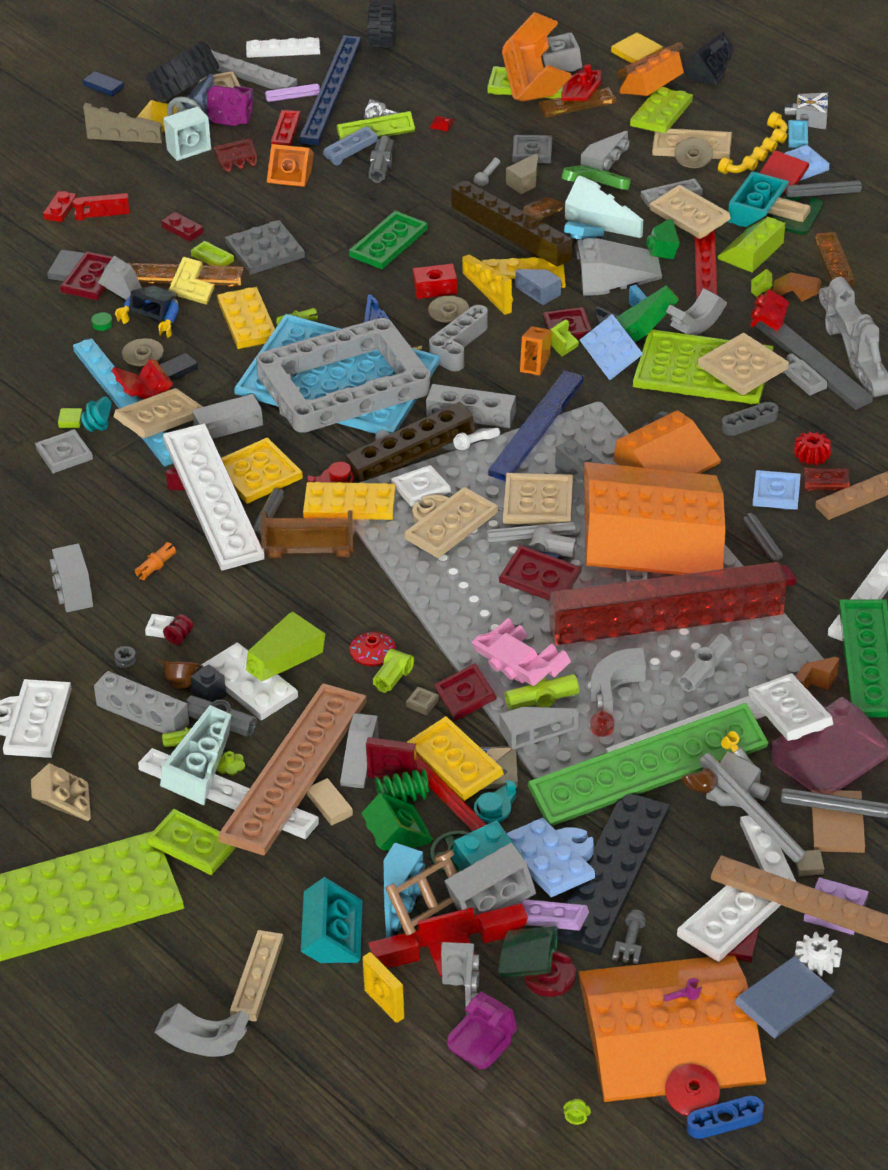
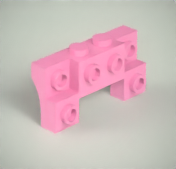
[471,618,571,686]

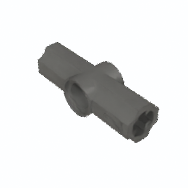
[369,136,394,183]
[186,695,257,737]

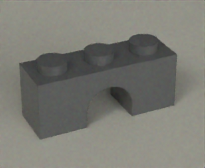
[555,438,605,490]

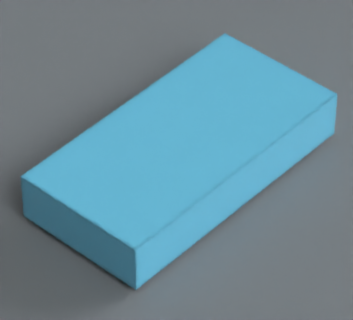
[788,120,808,148]

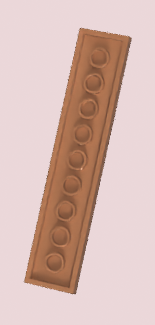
[218,684,366,856]

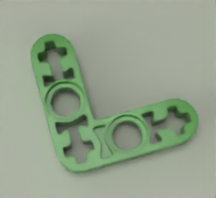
[561,165,631,190]

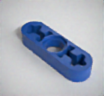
[687,1096,764,1139]

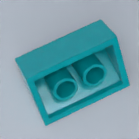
[728,172,789,227]
[301,877,363,963]

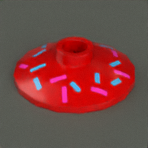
[349,632,396,666]

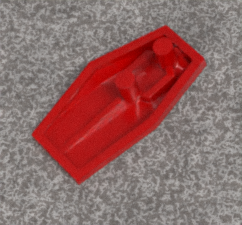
[561,64,601,101]

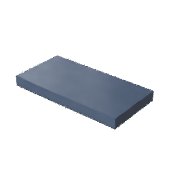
[734,956,834,1039]

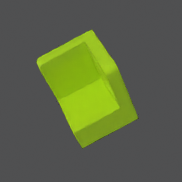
[551,319,579,357]

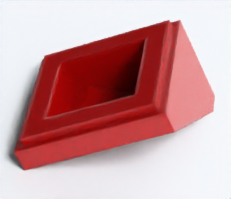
[430,116,454,131]

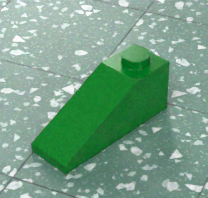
[616,285,679,343]

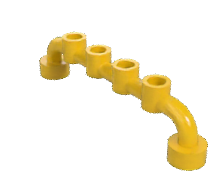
[718,112,788,174]

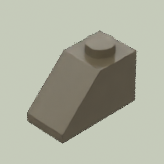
[506,154,538,194]

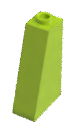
[246,612,325,682]

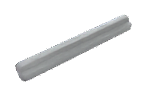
[487,522,576,543]

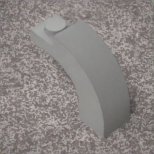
[666,288,727,335]
[591,647,646,718]
[154,1003,250,1057]

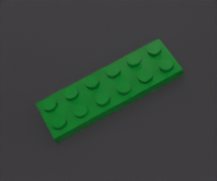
[839,599,888,717]

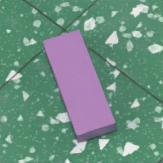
[519,900,589,931]

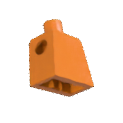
[520,327,551,376]

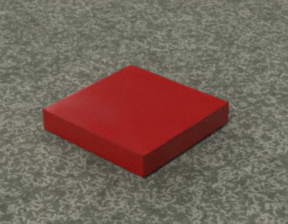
[760,150,809,194]

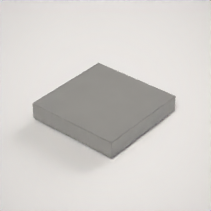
[35,430,93,473]

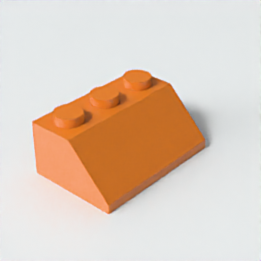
[620,49,684,96]

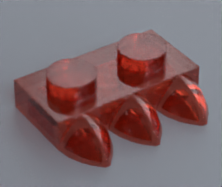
[214,138,257,172]

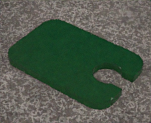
[773,196,823,235]

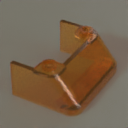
[261,510,355,558]

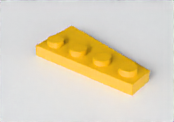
[462,254,513,315]
[482,257,565,288]

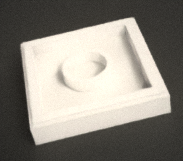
[391,465,451,506]

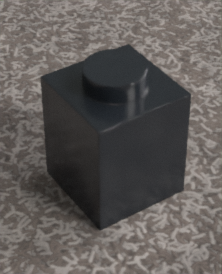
[191,664,227,702]

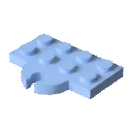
[507,818,595,897]

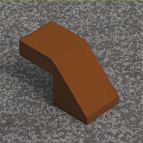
[772,272,822,301]
[795,657,839,690]

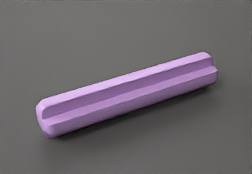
[265,84,320,102]

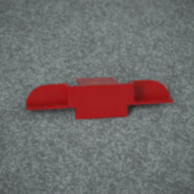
[368,903,528,977]

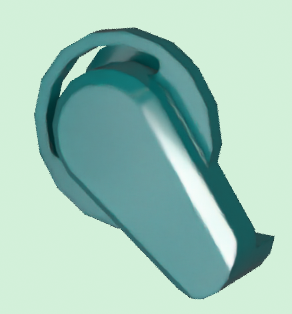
[81,397,112,432]
[474,780,516,823]

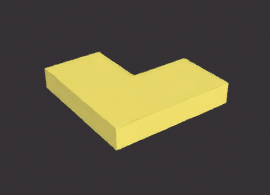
[169,257,214,305]

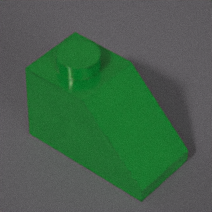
[646,219,680,259]

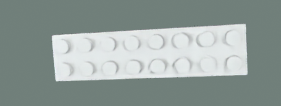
[163,423,264,571]

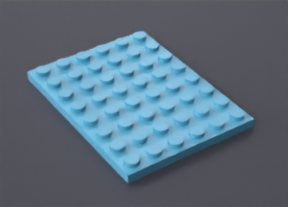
[235,314,440,434]

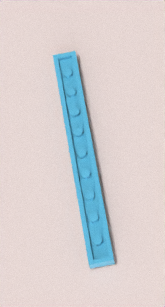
[73,338,173,467]

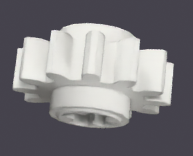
[795,932,842,976]

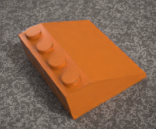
[613,410,721,474]

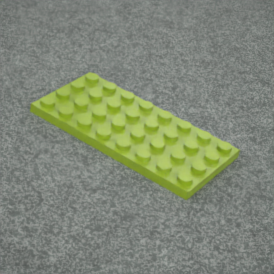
[0,831,184,961]

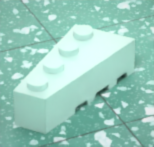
[160,705,231,805]

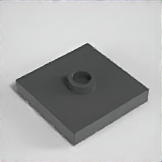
[512,135,552,163]

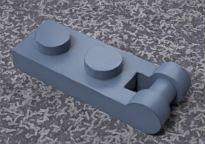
[323,126,378,166]

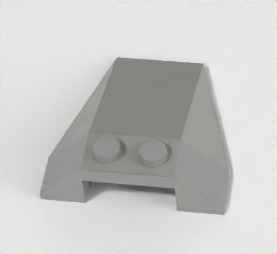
[575,238,662,296]

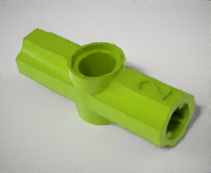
[504,674,579,711]

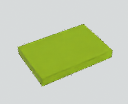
[147,809,236,875]

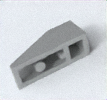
[500,707,579,750]
[340,713,379,789]

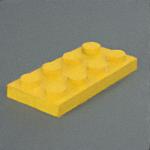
[217,287,275,349]
[303,482,396,520]
[407,717,504,801]

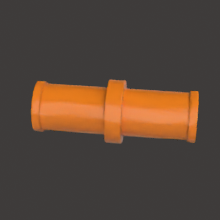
[135,542,176,580]

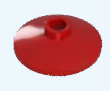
[665,1064,720,1117]

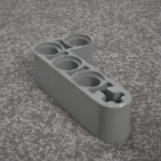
[429,305,488,371]

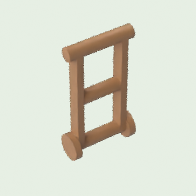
[385,849,457,935]

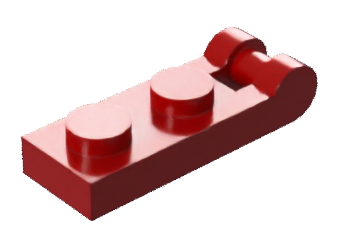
[73,193,130,221]

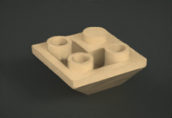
[31,763,91,821]

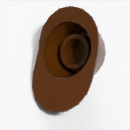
[154,659,203,689]

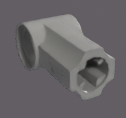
[529,527,577,558]

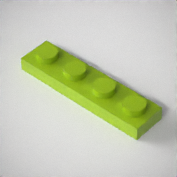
[337,111,415,140]

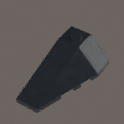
[681,32,733,85]

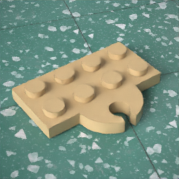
[404,487,498,558]

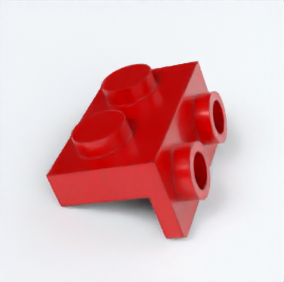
[750,289,789,332]

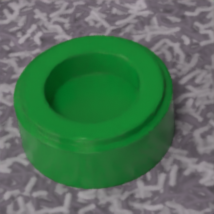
[91,312,113,331]

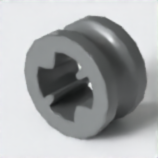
[114,646,136,668]

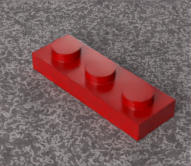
[271,110,301,146]

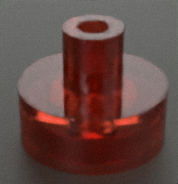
[590,711,614,737]

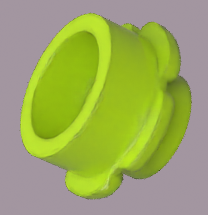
[564,1099,591,1125]

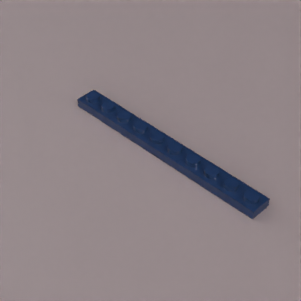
[300,35,361,145]

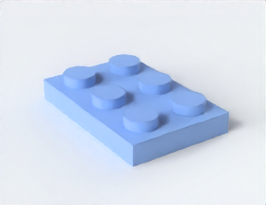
[580,314,643,380]

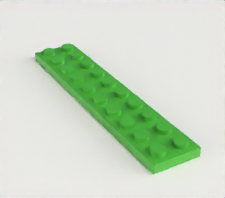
[528,702,768,826]

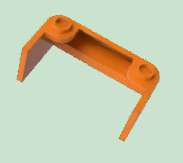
[502,12,572,101]

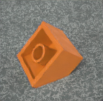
[267,144,314,187]

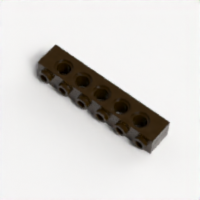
[346,402,475,483]

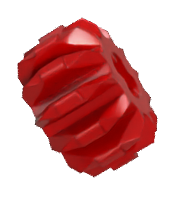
[794,431,831,466]

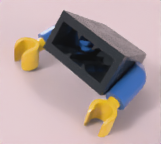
[115,286,179,338]

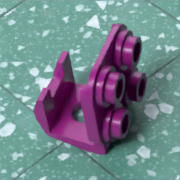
[207,86,253,126]
[447,992,517,1069]

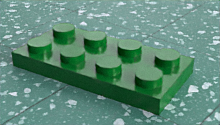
[349,211,428,269]

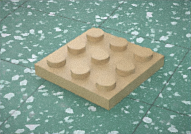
[698,333,789,395]
[503,473,573,525]

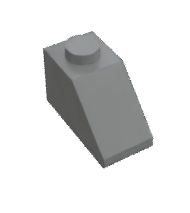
[98,256,142,300]

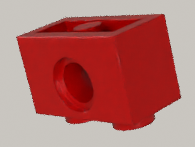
[413,264,457,299]

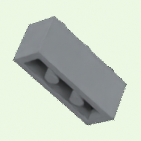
[192,394,263,439]

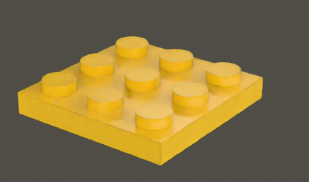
[221,438,303,504]

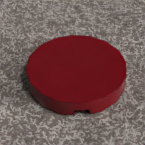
[523,950,576,997]

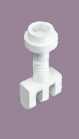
[453,428,500,450]

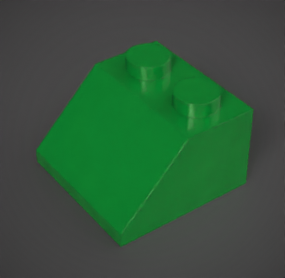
[362,792,433,851]

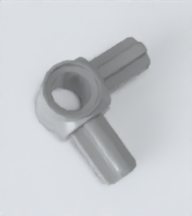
[364,99,398,119]

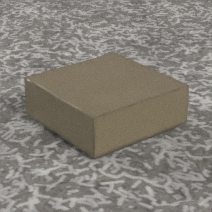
[406,687,439,716]
[795,850,824,876]

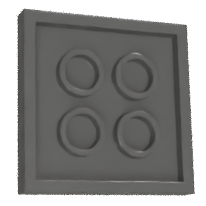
[225,220,305,275]

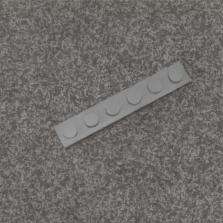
[211,50,297,90]

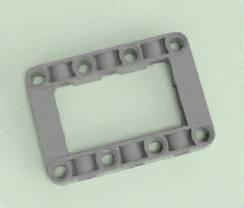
[256,318,430,432]

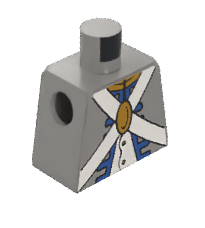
[785,93,828,129]

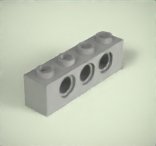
[426,384,516,428]
[94,671,189,734]

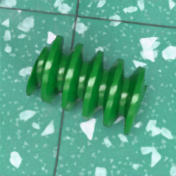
[375,768,429,803]

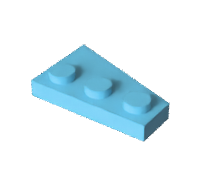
[564,220,605,239]

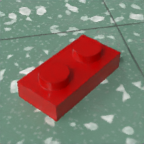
[43,191,77,222]

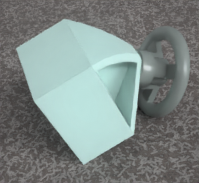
[164,97,211,161]

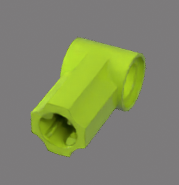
[373,648,414,693]

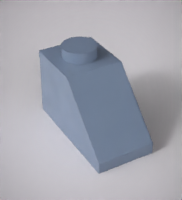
[515,269,561,305]

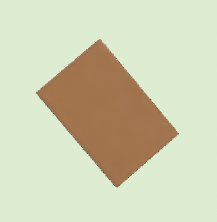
[811,790,865,853]

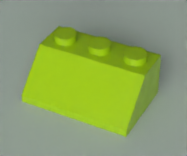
[718,217,785,273]

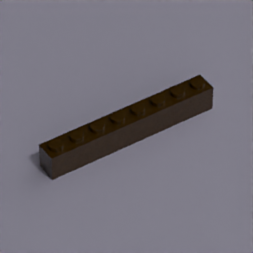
[451,181,572,267]

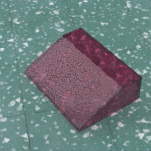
[772,697,888,795]

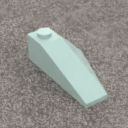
[565,175,643,238]

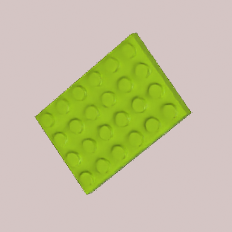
[633,330,774,405]

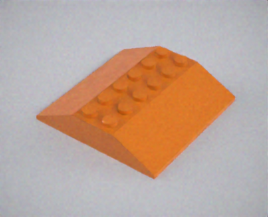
[584,462,725,579]
[578,955,766,1102]

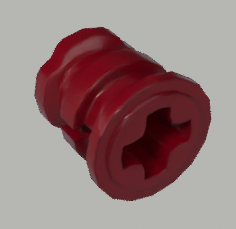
[163,614,194,645]

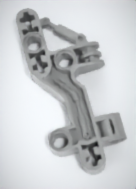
[819,277,888,397]

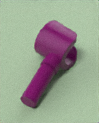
[663,978,702,1002]

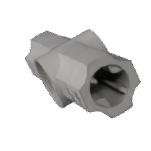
[677,633,732,692]

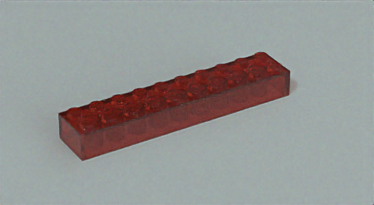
[549,562,787,645]

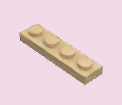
[230,930,284,1021]

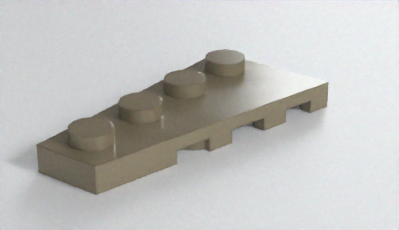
[83,103,163,143]

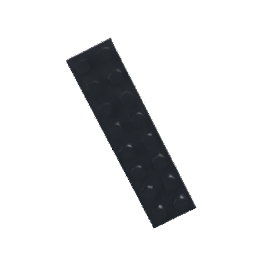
[552,794,670,955]

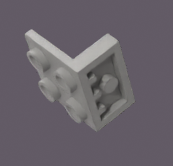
[441,942,479,1016]

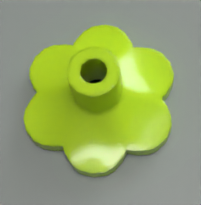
[217,751,245,776]

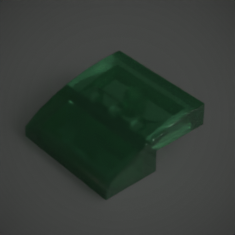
[498,926,558,977]

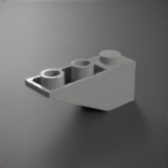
[581,131,629,171]

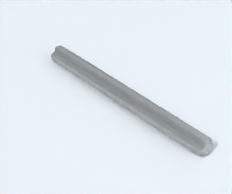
[700,753,805,863]

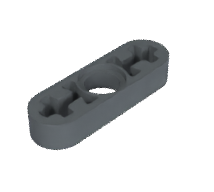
[721,402,778,436]

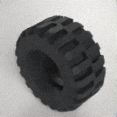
[145,41,219,103]

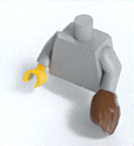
[681,731,770,808]

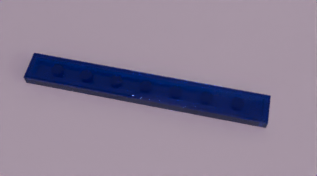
[488,370,584,481]

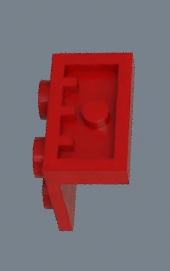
[111,358,173,400]

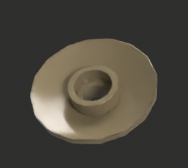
[675,138,713,168]
[428,296,469,323]
[122,338,164,366]

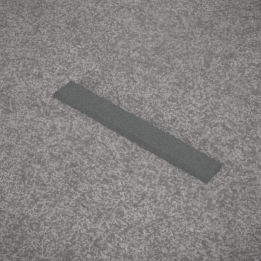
[751,318,873,410]

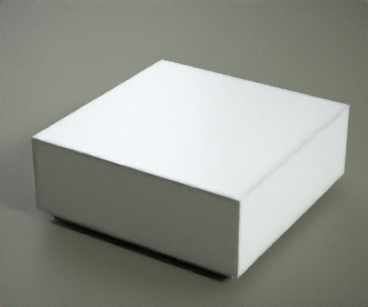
[145,614,174,638]

